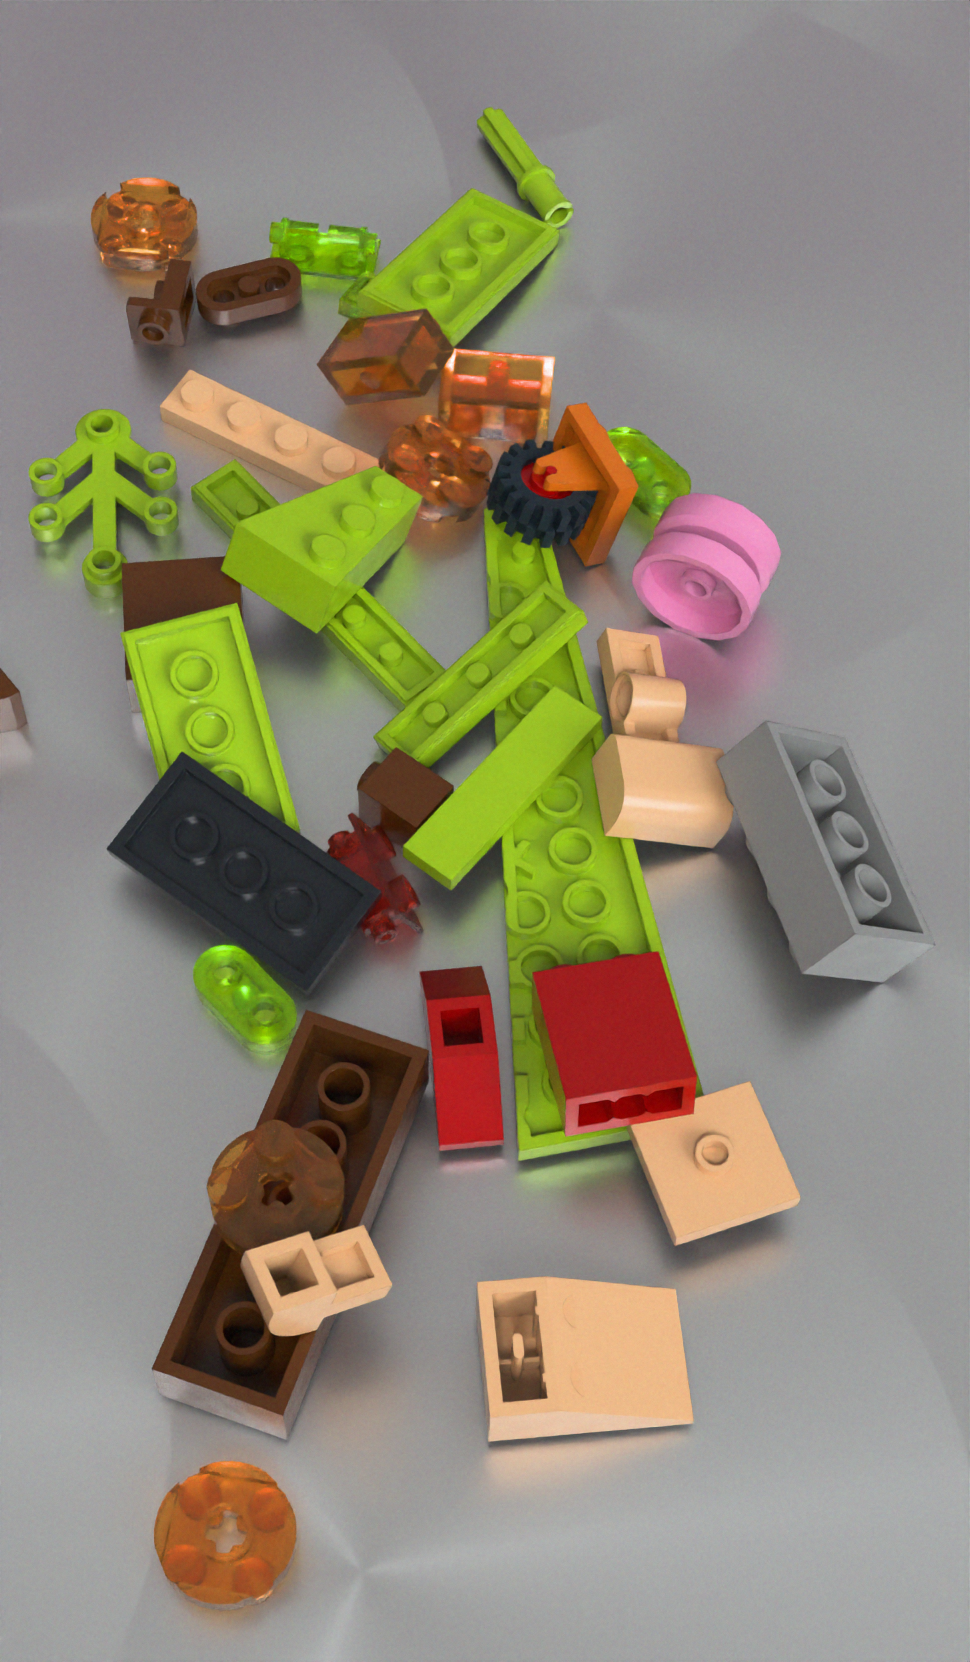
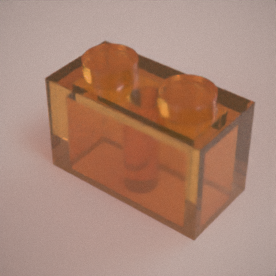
[317,308,455,405]
[438,348,555,444]

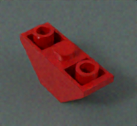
[419,966,504,1151]

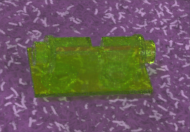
[269,217,381,282]

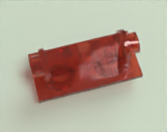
[327,812,424,945]

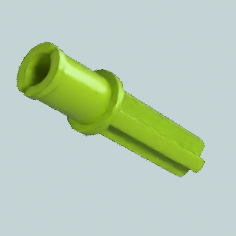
[477,107,574,228]

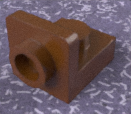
[126,259,197,347]

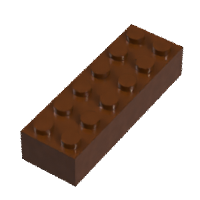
[152,1010,429,1440]

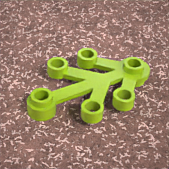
[28,409,179,599]

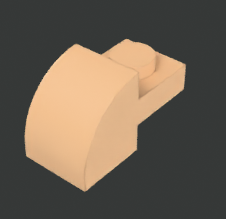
[240,1225,393,1336]

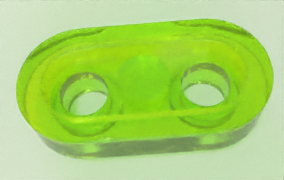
[607,427,691,519]
[193,945,298,1055]

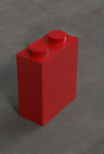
[532,951,697,1137]

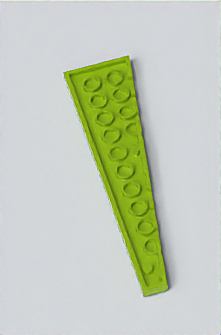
[483,508,704,1161]

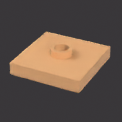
[627,1081,801,1246]

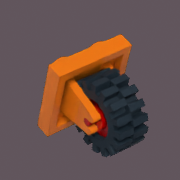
[486,403,639,567]

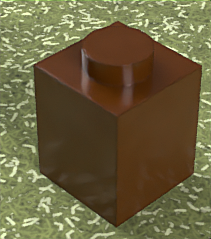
[357,747,454,848]

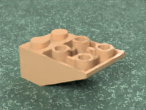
[475,1276,694,1442]

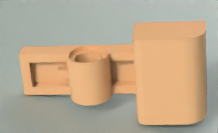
[591,628,734,848]

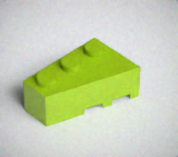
[221,466,423,634]

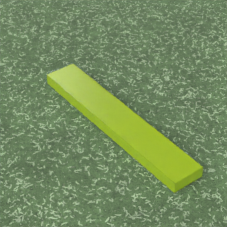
[191,459,446,711]

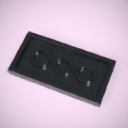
[107,752,382,996]

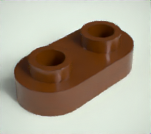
[196,257,302,325]

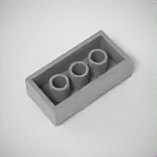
[716,721,936,983]

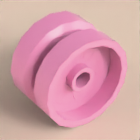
[632,493,781,641]

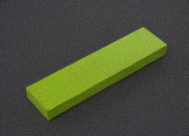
[373,580,588,769]
[403,685,603,891]

